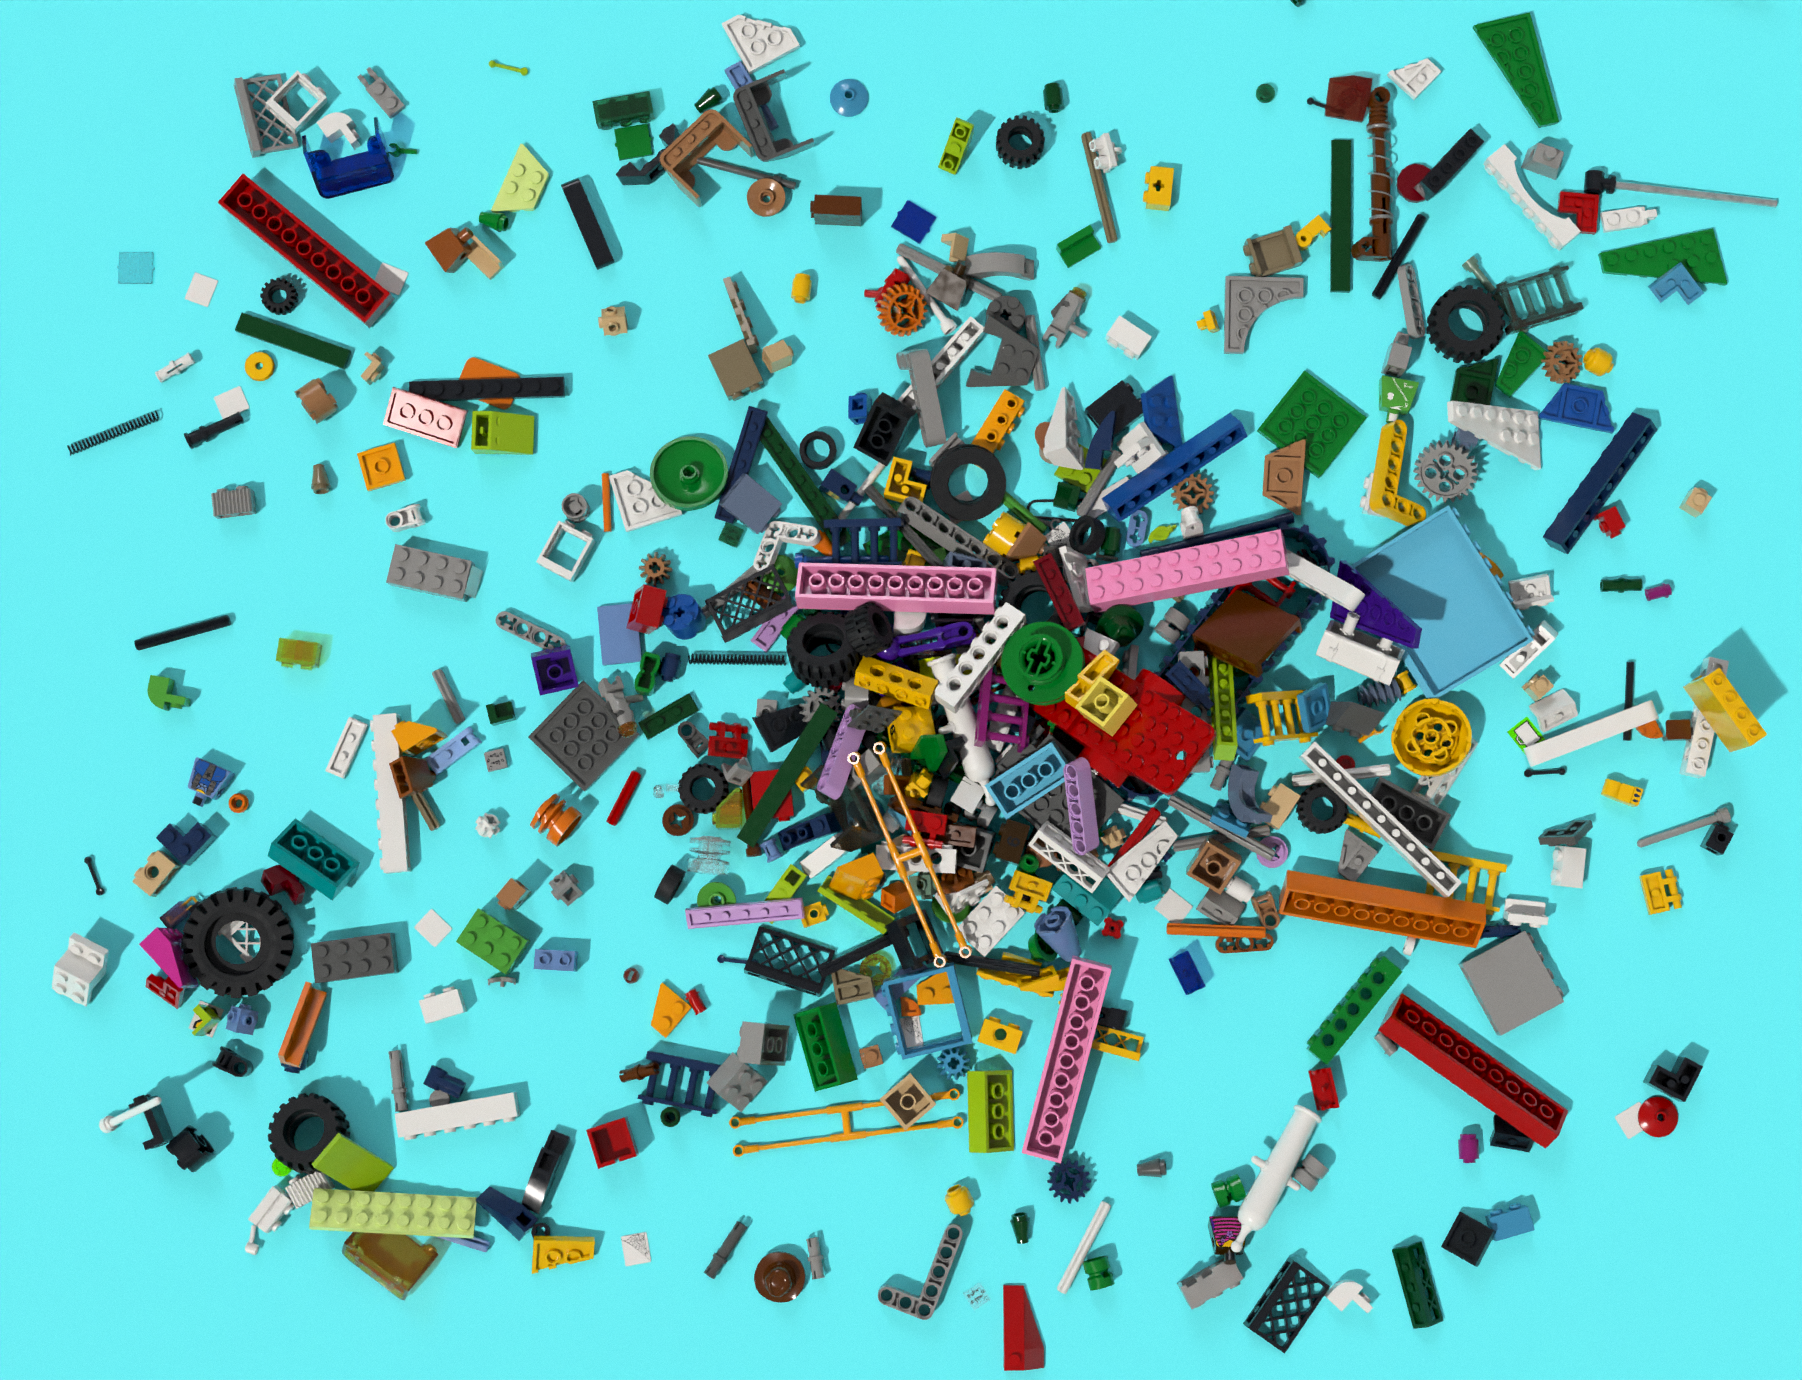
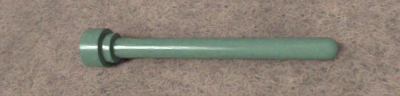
[1462,256,1528,333]

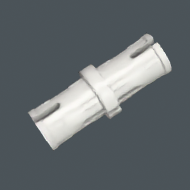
[155,352,195,383]

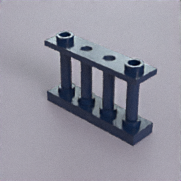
[824,518,906,565]
[637,1051,721,1117]

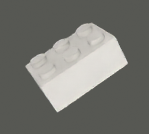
[958,886,1025,957]

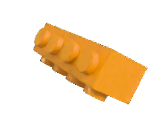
[971,389,1026,470]

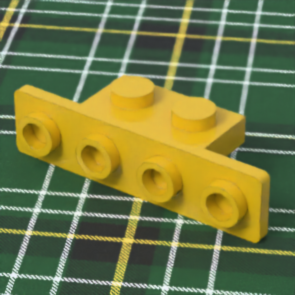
[976,952,1054,998]

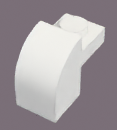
[316,112,361,150]
[893,612,926,638]
[1324,1280,1373,1313]

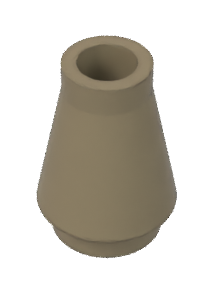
[311,464,331,494]

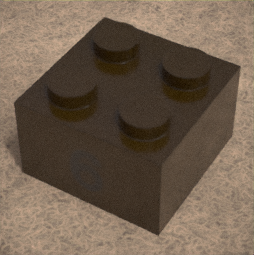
[992,819,1030,866]

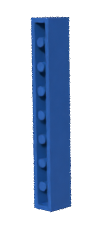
[1101,413,1248,522]

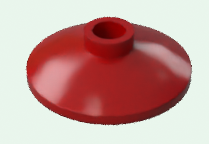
[1638,1097,1678,1137]

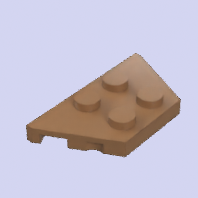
[1262,439,1306,515]

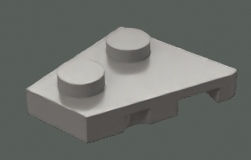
[1338,829,1378,882]

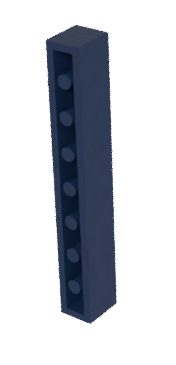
[1543,412,1658,554]

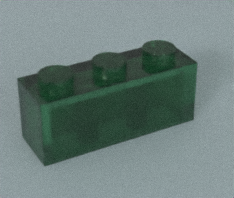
[592,91,655,130]

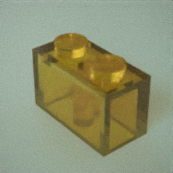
[276,638,322,671]

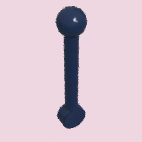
[717,955,759,964]

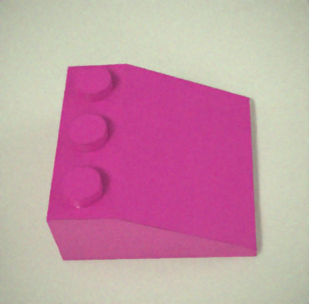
[139,927,198,988]

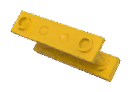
[1246,690,1318,746]
[1423,850,1507,915]

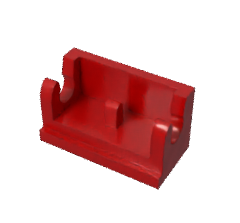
[1308,1067,1340,1111]

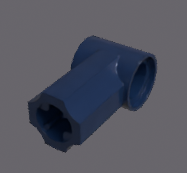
[423,1065,466,1099]

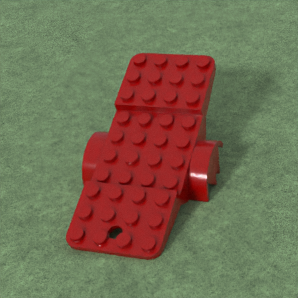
[1029,646,1216,795]

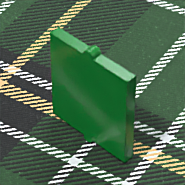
[614,124,653,161]

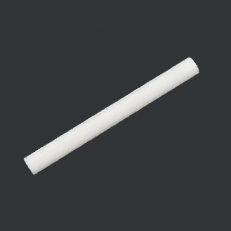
[838,462,885,519]

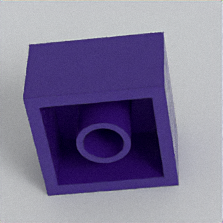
[531,645,579,696]

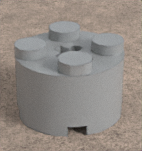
[841,676,875,710]

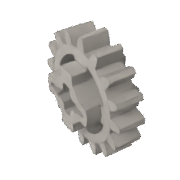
[799,687,843,727]

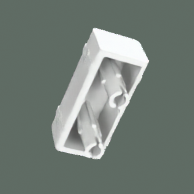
[1315,612,1405,686]

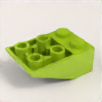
[471,411,535,455]

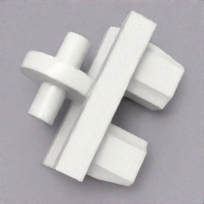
[1089,133,1122,173]

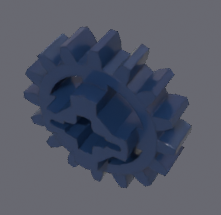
[1047,1159,1091,1204]

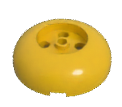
[1391,698,1472,777]

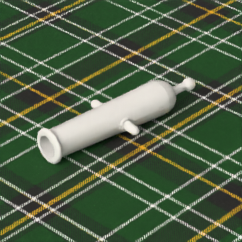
[927,653,996,806]
[1231,1105,1322,1252]

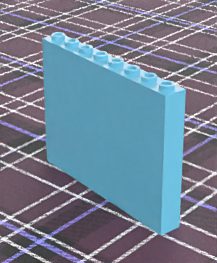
[1351,505,1535,699]

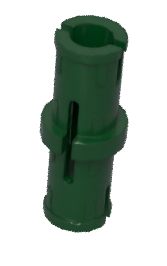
[1600,577,1642,593]

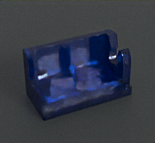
[1168,950,1206,995]

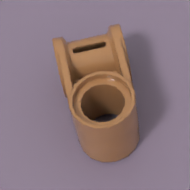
[1251,891,1280,931]

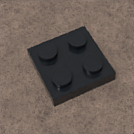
[1441,1212,1496,1267]

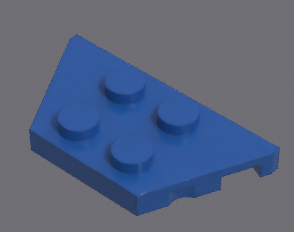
[1140,376,1182,450]
[1538,383,1614,434]

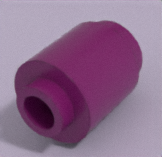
[1458,1134,1479,1163]

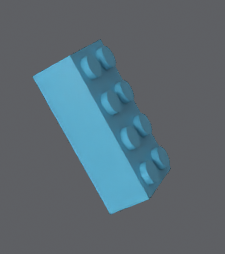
[984,741,1068,819]

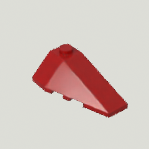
[1003,1285,1044,1371]

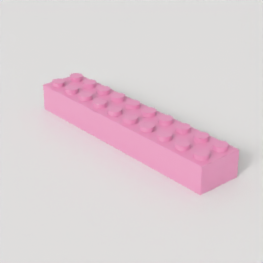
[1085,529,1290,613]
[795,563,998,615]
[1022,955,1112,1164]

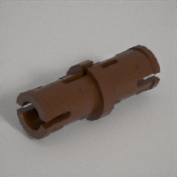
[619,1062,660,1083]

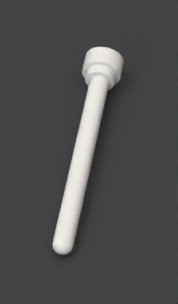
[897,256,957,335]
[99,1097,162,1133]

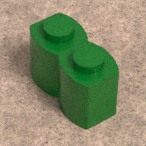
[634,652,661,696]

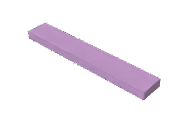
[685,898,805,929]

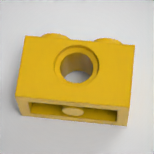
[977,1016,1023,1054]

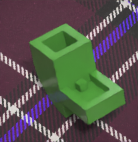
[147,675,191,711]

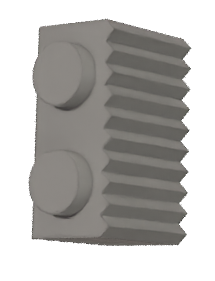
[211,486,256,519]

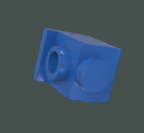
[848,393,872,425]

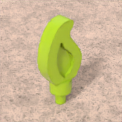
[1148,524,1177,544]

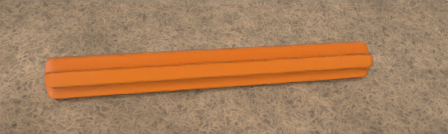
[1166,923,1266,938]

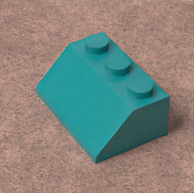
[1051,864,1122,926]

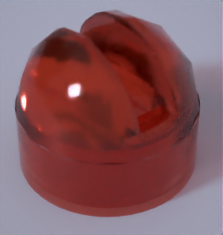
[623,968,640,984]

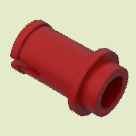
[685,988,707,1015]

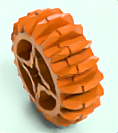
[876,283,928,337]

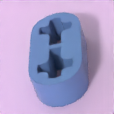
[1126,510,1148,548]

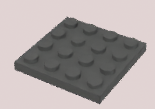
[528,680,640,792]

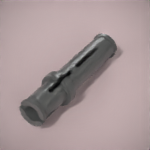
[704,1221,748,1279]

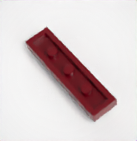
[1033,553,1086,632]

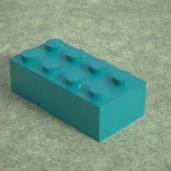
[268,818,360,901]

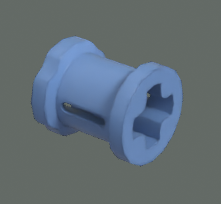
[759,838,784,863]

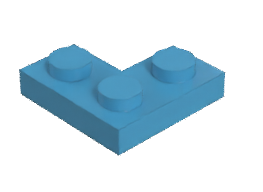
[1648,262,1704,305]

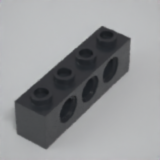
[1414,128,1485,201]

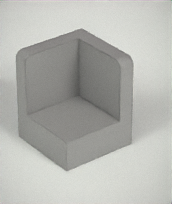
[721,757,754,786]

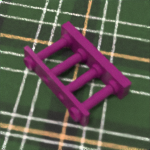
[974,666,1033,753]

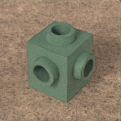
[909,872,941,900]

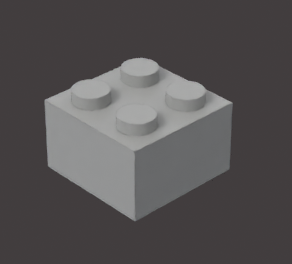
[706,1052,768,1112]

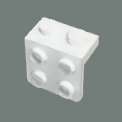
[935,879,989,914]

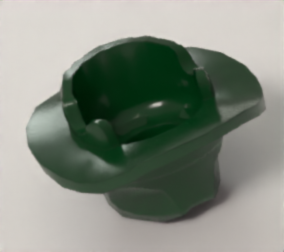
[1095,604,1144,647]

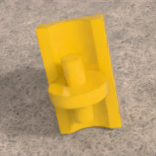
[905,767,934,799]

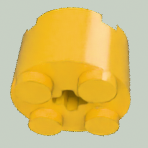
[983,511,1026,558]

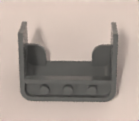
[733,69,815,162]

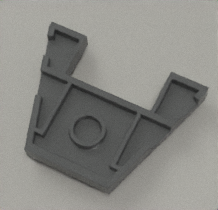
[966,314,1039,387]

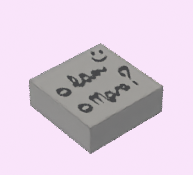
[484,748,508,772]

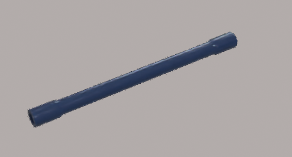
[1140,512,1295,557]

